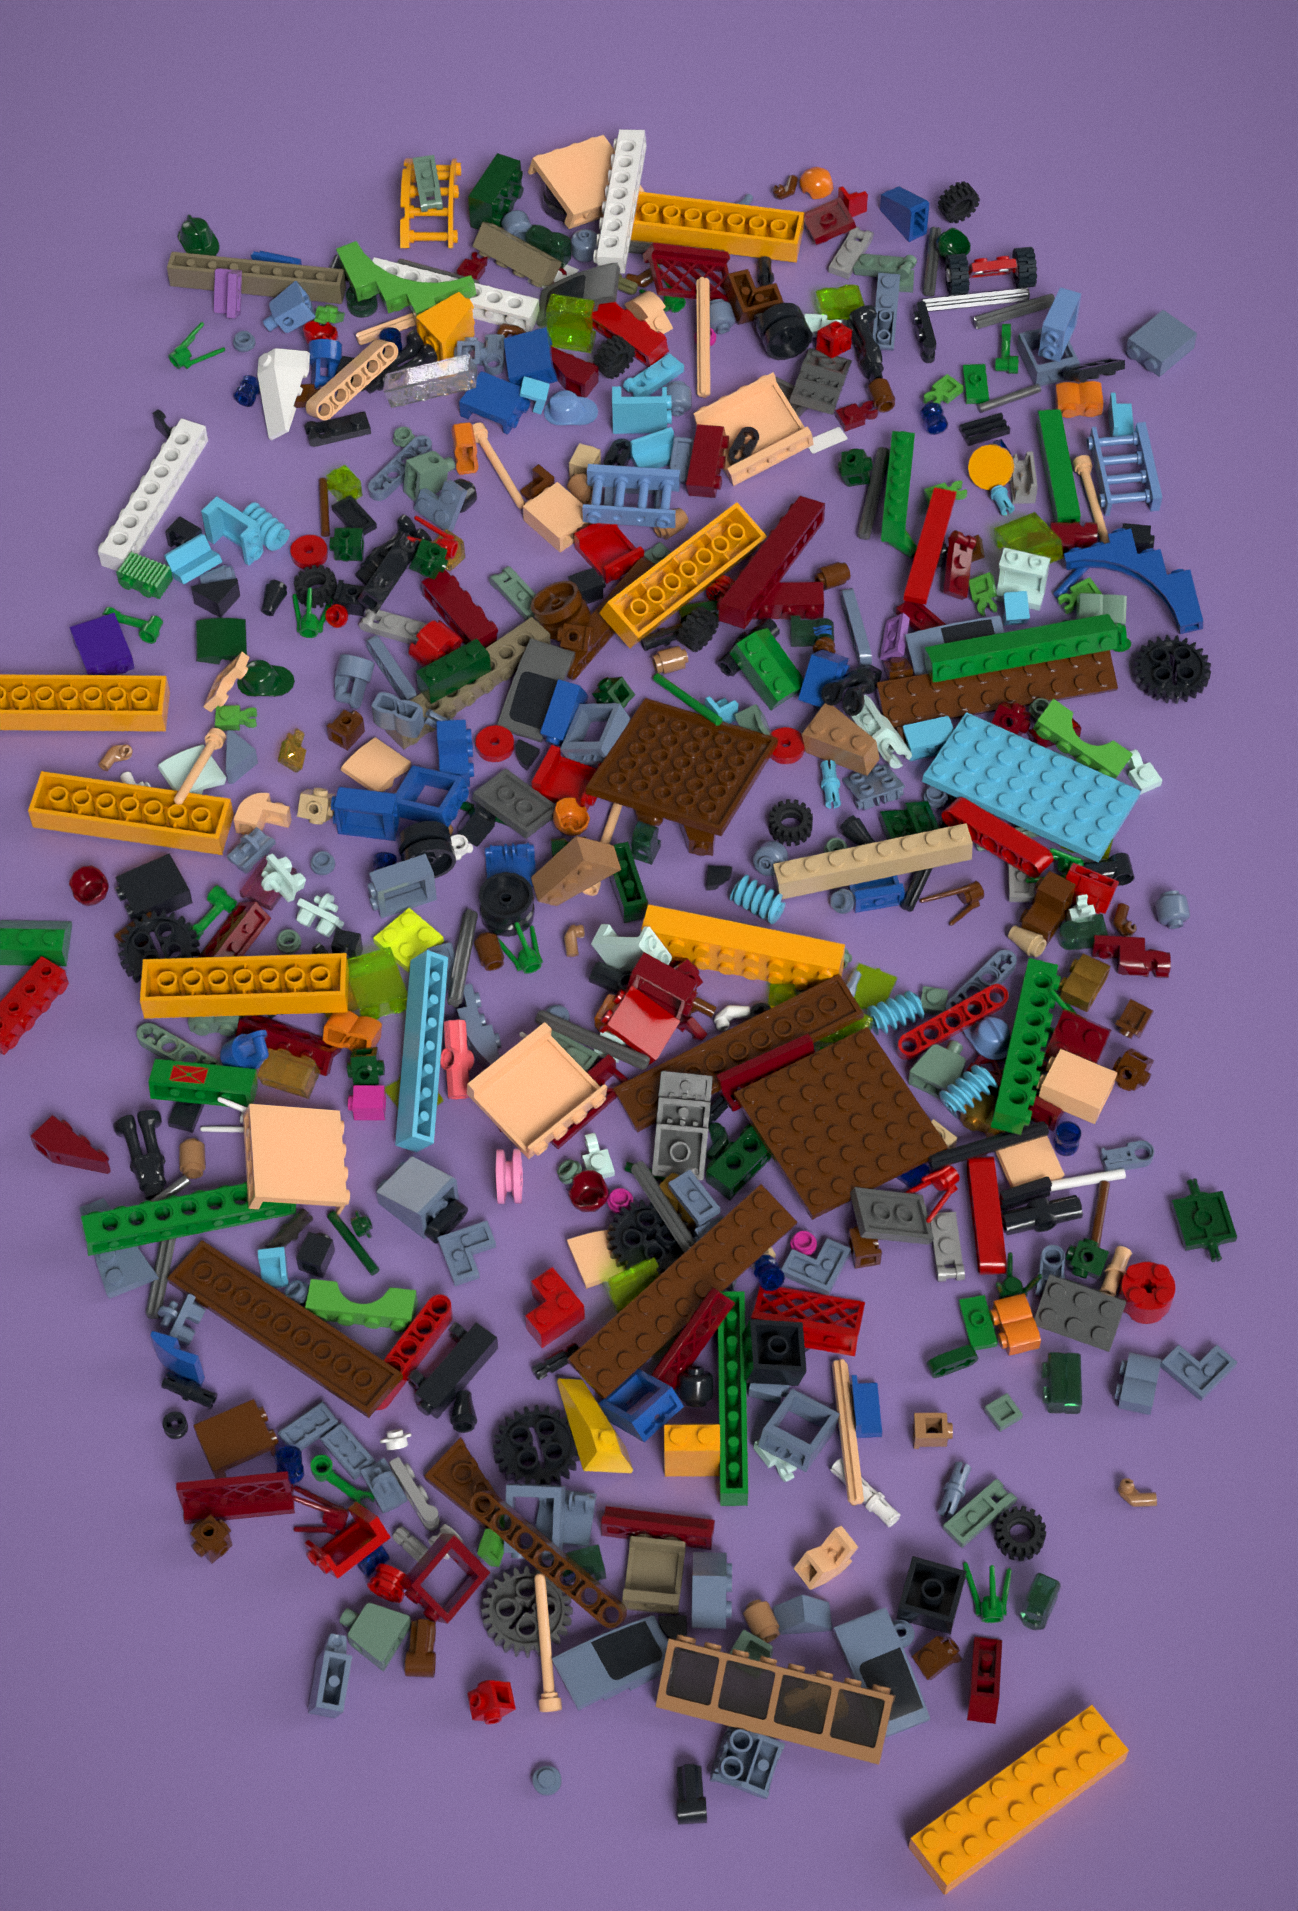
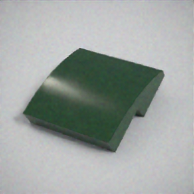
[195,618,247,665]
[879,801,939,840]

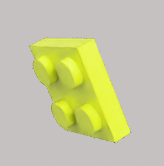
[373,908,444,972]

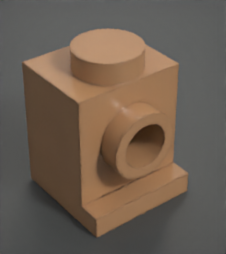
[913,1413,953,1449]

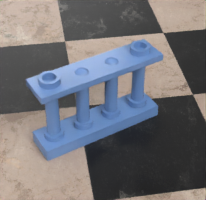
[1086,422,1163,516]
[582,464,680,528]

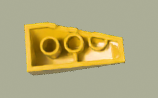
[557,1378,633,1473]

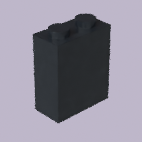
[114,853,193,921]

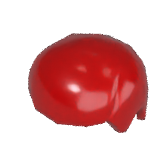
[303,320,338,345]

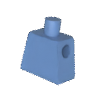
[263,281,316,333]

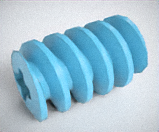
[243,502,290,551]
[730,875,786,924]
[867,991,925,1035]
[939,1065,998,1119]

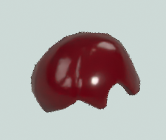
[69,865,109,906]
[569,1170,609,1212]

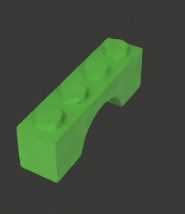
[1033,699,1133,779]
[305,1279,418,1332]

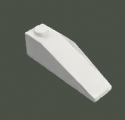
[257,348,310,440]

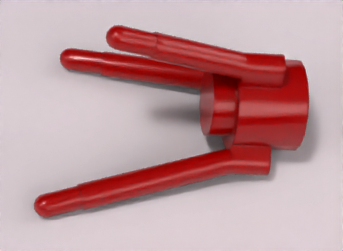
[408,516,458,560]
[904,1165,960,1223]

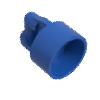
[308,339,342,389]
[220,1030,269,1070]

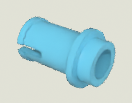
[990,485,1015,516]

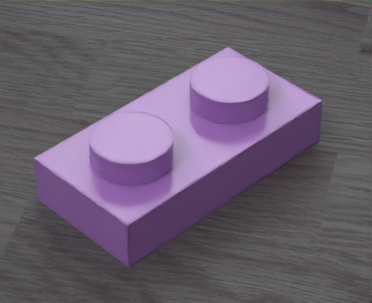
[880,613,910,661]

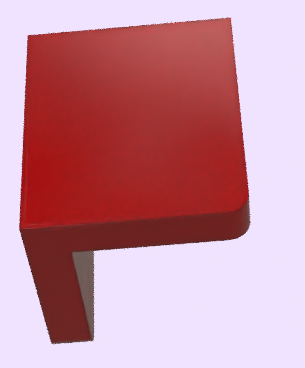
[838,186,868,217]

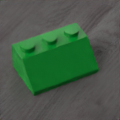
[730,628,804,710]
[0,920,73,966]

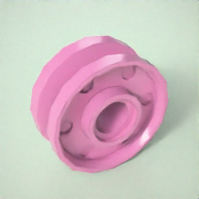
[495,1149,523,1204]

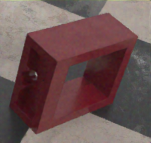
[627,952,698,1020]
[400,1533,490,1624]

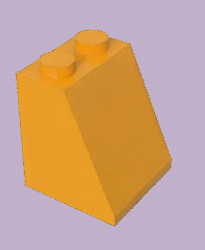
[416,292,475,373]
[664,1423,720,1477]

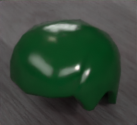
[936,228,971,260]

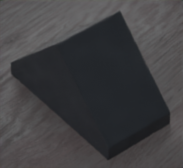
[191,578,240,618]

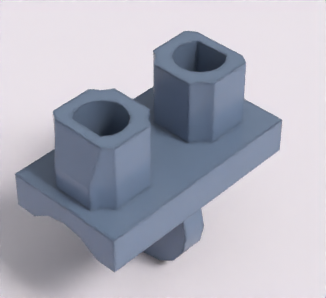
[227,827,276,874]
[157,1294,206,1346]
[360,1458,407,1514]

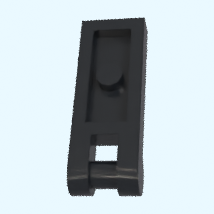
[912,301,937,363]
[1063,358,1125,383]
[304,411,371,447]

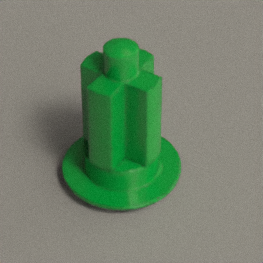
[1113,623,1131,652]

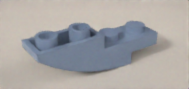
[873,273,900,350]
[457,984,504,1069]

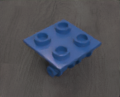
[485,842,536,887]

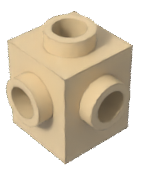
[297,788,335,825]

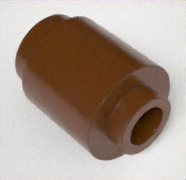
[867,378,895,413]
[814,562,851,591]
[474,932,505,971]

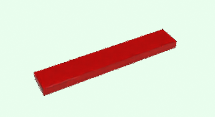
[903,487,957,605]

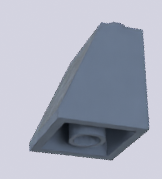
[376,1156,459,1240]

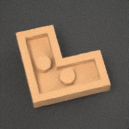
[203,652,250,712]

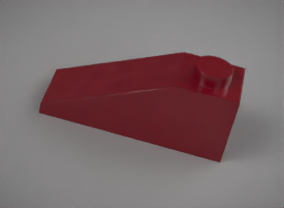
[967,1637,1002,1724]

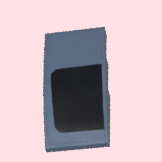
[905,616,1005,676]
[833,1607,930,1738]
[552,1615,680,1711]

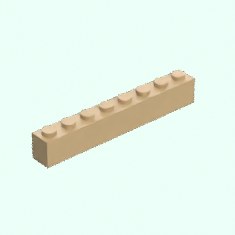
[773,823,973,899]

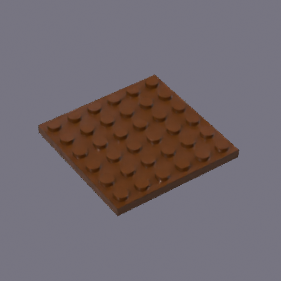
[586,698,778,837]
[734,1027,948,1220]

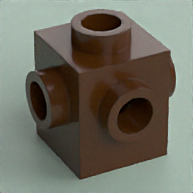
[1112,1048,1154,1091]
[190,1515,233,1564]

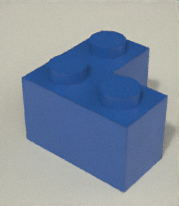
[798,649,850,708]
[437,719,474,787]

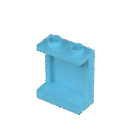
[612,386,672,434]
[201,496,264,566]

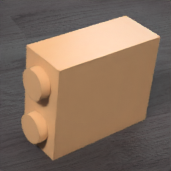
[523,482,592,553]
[1037,1049,1118,1124]

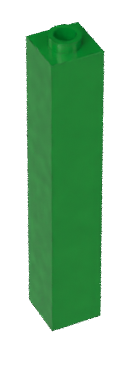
[1036,409,1081,524]

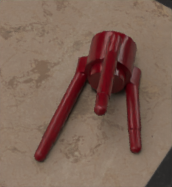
[292,1486,349,1535]

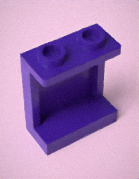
[69,613,135,675]

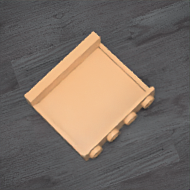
[528,135,644,229]
[693,372,814,486]
[467,1022,607,1159]
[243,1104,350,1215]

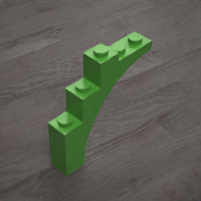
[336,241,477,319]

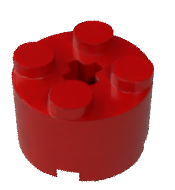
[409,620,462,667]
[1118,1262,1176,1324]

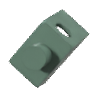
[403,451,455,503]
[908,1040,966,1100]
[339,1603,411,1671]

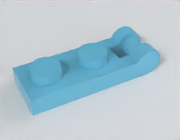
[623,353,684,397]

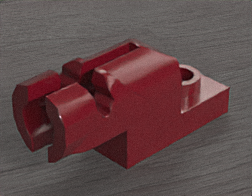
[1026,522,1098,558]
[1092,935,1171,978]

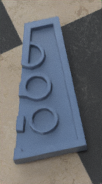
[79,1198,159,1299]

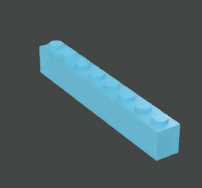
[395,950,448,1152]

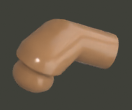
[98,744,133,771]
[564,924,585,957]
[1118,1478,1157,1507]

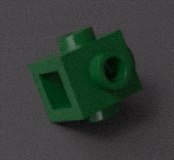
[838,448,873,487]
[330,527,365,562]
[409,539,448,580]
[592,677,635,709]
[347,1047,385,1086]
[1065,1238,1109,1279]

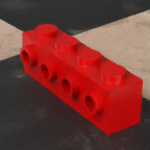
[584,302,669,367]
[0,956,69,1055]

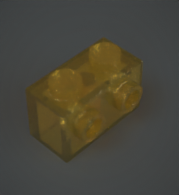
[257,1048,320,1099]

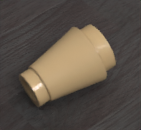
[1008,925,1046,957]

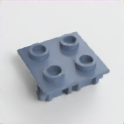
[842,764,905,811]
[536,1490,597,1547]

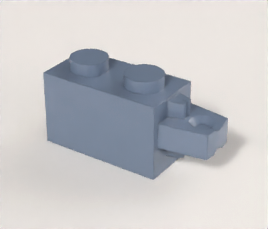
[308,1633,352,1719]

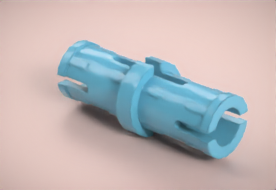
[820,760,841,809]

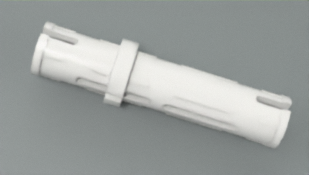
[830,1458,901,1527]

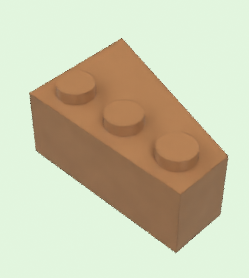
[802,703,880,776]
[531,836,621,906]

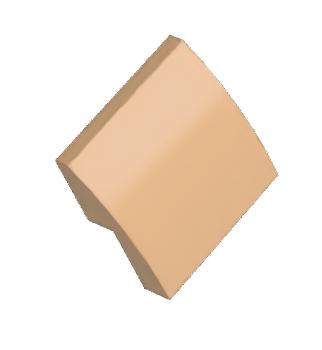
[341,737,411,792]
[995,1136,1064,1188]
[567,1230,635,1289]

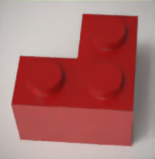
[525,1267,585,1348]

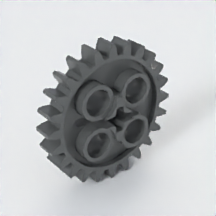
[481,1566,573,1658]

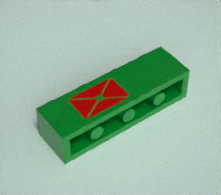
[148,1059,258,1107]

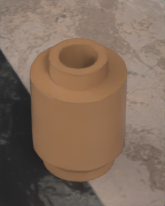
[567,474,593,505]
[653,508,689,540]
[652,646,689,675]
[179,1138,206,1179]
[743,1599,780,1643]

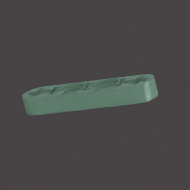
[136,1023,220,1065]

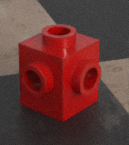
[816,321,852,359]
[467,1680,516,1725]

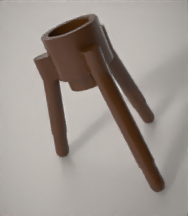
[919,881,984,926]

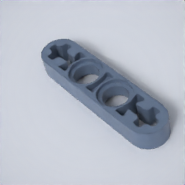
[368,435,433,501]
[840,588,872,666]
[365,635,417,701]
[945,950,1017,1023]

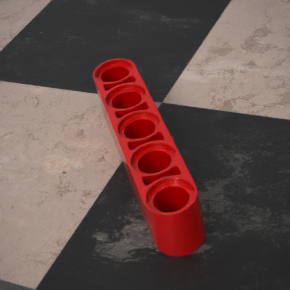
[941,797,1054,878]
[896,984,1008,1061]
[967,1156,1007,1275]
[376,1294,453,1410]

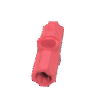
[440,1020,474,1100]

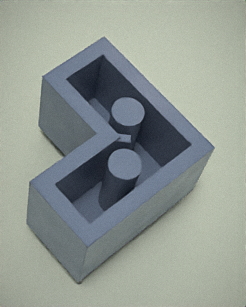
[692,1552,732,1629]

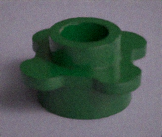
[350,1210,373,1238]

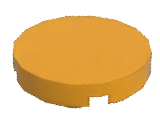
[968,444,1014,491]

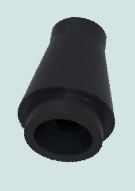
[261,580,287,616]
[840,815,875,846]
[450,1390,477,1433]

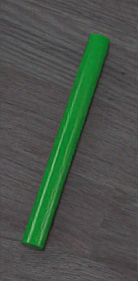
[653,673,723,726]

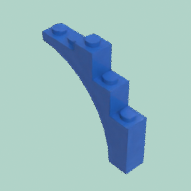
[1064,528,1203,634]

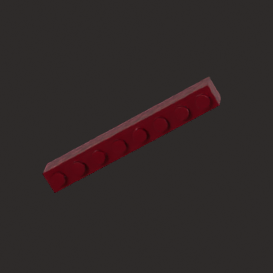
[717,496,825,629]

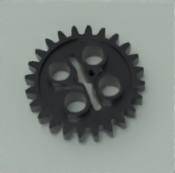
[1133,635,1211,704]
[118,910,200,983]
[606,1200,692,1282]
[493,1405,580,1485]

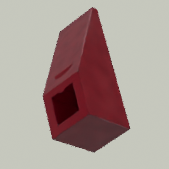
[550,345,599,398]
[30,1115,111,1174]

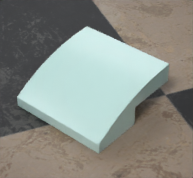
[158,745,226,794]

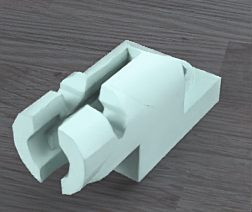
[851,695,912,769]

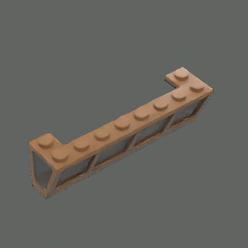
[655,1635,896,1765]

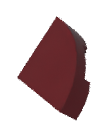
[677,1016,707,1040]

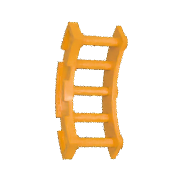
[400,158,461,248]

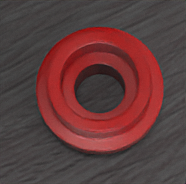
[325,604,348,628]

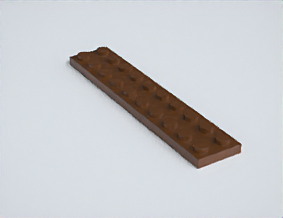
[876,650,1118,729]
[613,974,864,1133]
[567,1184,797,1399]
[167,1240,403,1418]

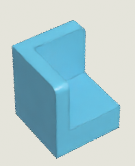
[519,376,550,414]
[1002,591,1030,626]
[705,696,738,724]
[258,1247,289,1288]

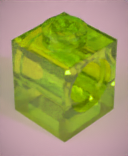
[326,465,363,501]

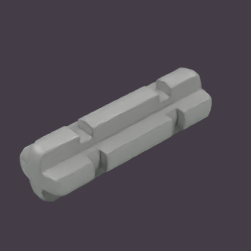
[392,1526,439,1565]

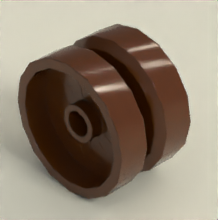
[530,581,591,640]

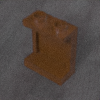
[193,1399,279,1479]

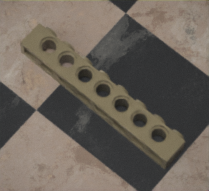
[386,617,551,750]

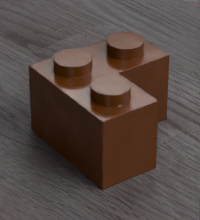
[723,269,784,325]
[1019,871,1076,946]

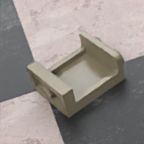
[622,1534,685,1615]

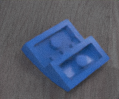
[150,1331,205,1387]

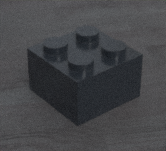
[742,1319,807,1386]
[896,1556,967,1635]

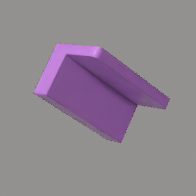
[214,268,242,318]

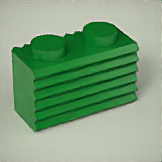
[116,551,173,599]

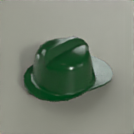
[178,214,220,256]
[237,660,295,697]

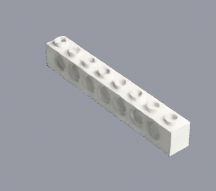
[594,129,647,273]
[373,257,540,332]
[98,418,208,571]

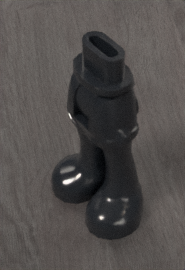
[845,305,884,382]
[364,330,438,394]
[355,514,432,585]
[821,665,882,716]
[113,1110,166,1200]

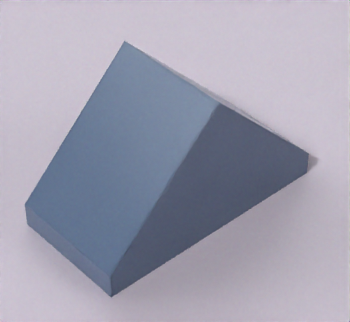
[226,730,258,784]
[773,1595,832,1635]

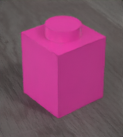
[348,1085,386,1120]

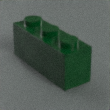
[416,638,491,704]
[609,841,648,923]

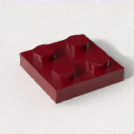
[804,197,856,245]
[1044,1009,1112,1064]

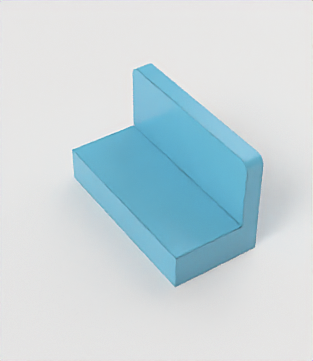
[1108,393,1134,437]
[630,427,674,468]
[164,534,222,584]
[903,716,954,761]

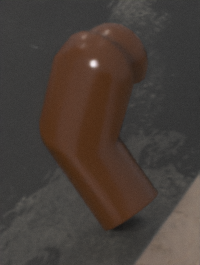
[1113,903,1137,937]
[682,997,717,1018]

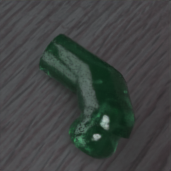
[706,1122,729,1161]

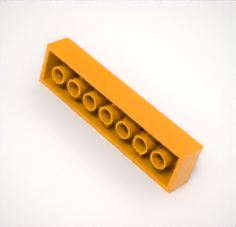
[631,192,804,263]
[599,502,767,648]
[0,674,170,731]
[28,771,234,855]
[641,904,845,990]
[140,953,349,1019]
[908,1705,1129,1895]

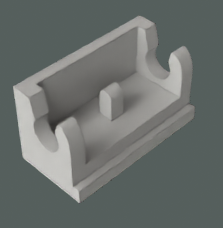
[1010,451,1037,504]

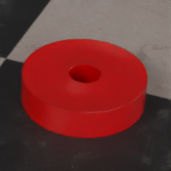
[290,535,328,569]
[476,725,514,762]
[770,727,805,764]

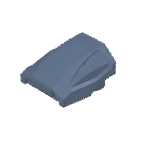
[709,1726,785,1799]

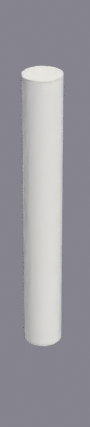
[1050,1168,1126,1192]

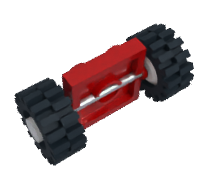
[945,247,1037,295]

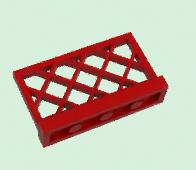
[751,1283,865,1356]

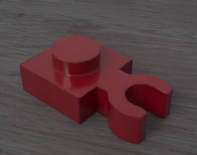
[457,252,488,281]
[835,401,878,432]

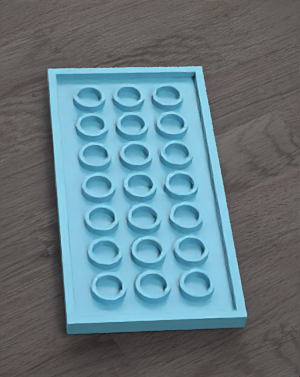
[922,712,1141,863]

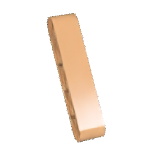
[306,339,398,420]

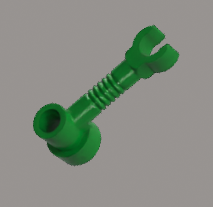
[995,324,1019,374]
[102,607,163,644]
[192,885,237,940]
[310,1455,374,1509]

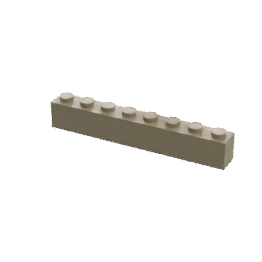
[167,252,346,304]

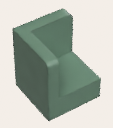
[735,704,772,736]
[729,1630,773,1678]

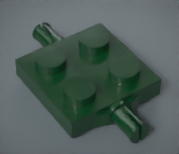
[1171,1178,1237,1262]

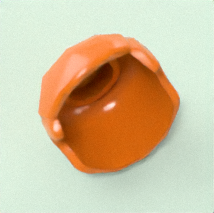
[799,167,834,199]
[553,798,590,836]

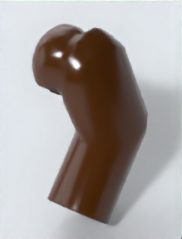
[773,175,798,200]
[626,268,654,288]
[496,323,526,338]
[634,809,663,826]

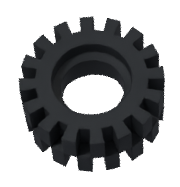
[938,181,980,223]
[593,335,635,379]
[294,565,337,608]
[677,606,719,652]
[769,799,813,846]
[995,1506,1046,1561]

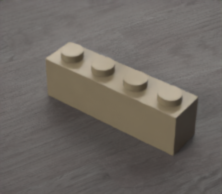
[473,222,562,288]

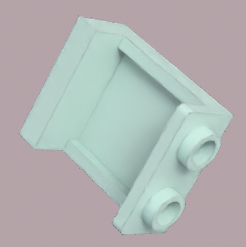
[994,548,1050,611]
[591,924,672,972]

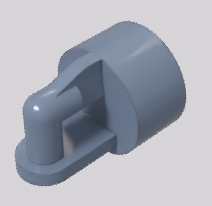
[335,654,375,709]

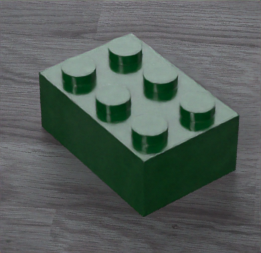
[468,153,524,230]

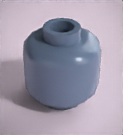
[502,210,532,241]
[571,229,598,262]
[710,299,735,334]
[666,381,692,416]
[753,841,788,876]
[1155,890,1190,929]

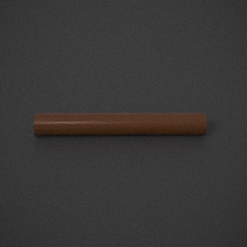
[319,478,330,537]
[1090,1181,1110,1248]

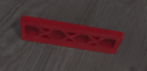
[197,902,271,958]
[235,1015,342,1076]
[716,1034,815,1112]
[550,1054,629,1150]
[651,1287,735,1390]
[601,1506,715,1550]

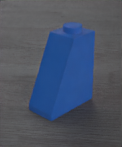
[880,186,929,242]
[540,679,589,746]

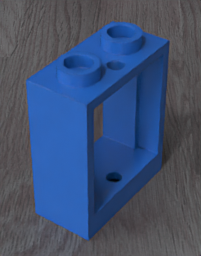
[396,765,469,828]
[331,787,400,841]
[598,1369,684,1442]

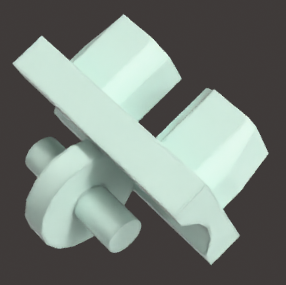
[261,854,306,902]
[296,893,344,938]

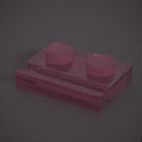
[240,855,297,911]

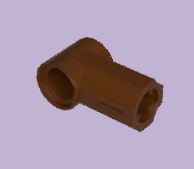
[405,1619,436,1678]

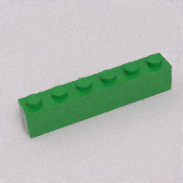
[881,431,915,543]

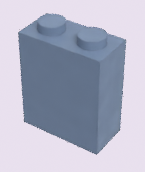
[1126,310,1197,377]

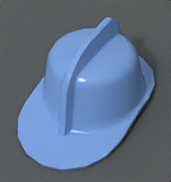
[544,390,598,425]
[963,1016,1011,1060]

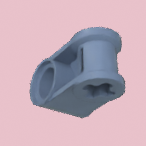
[1035,1245,1065,1296]

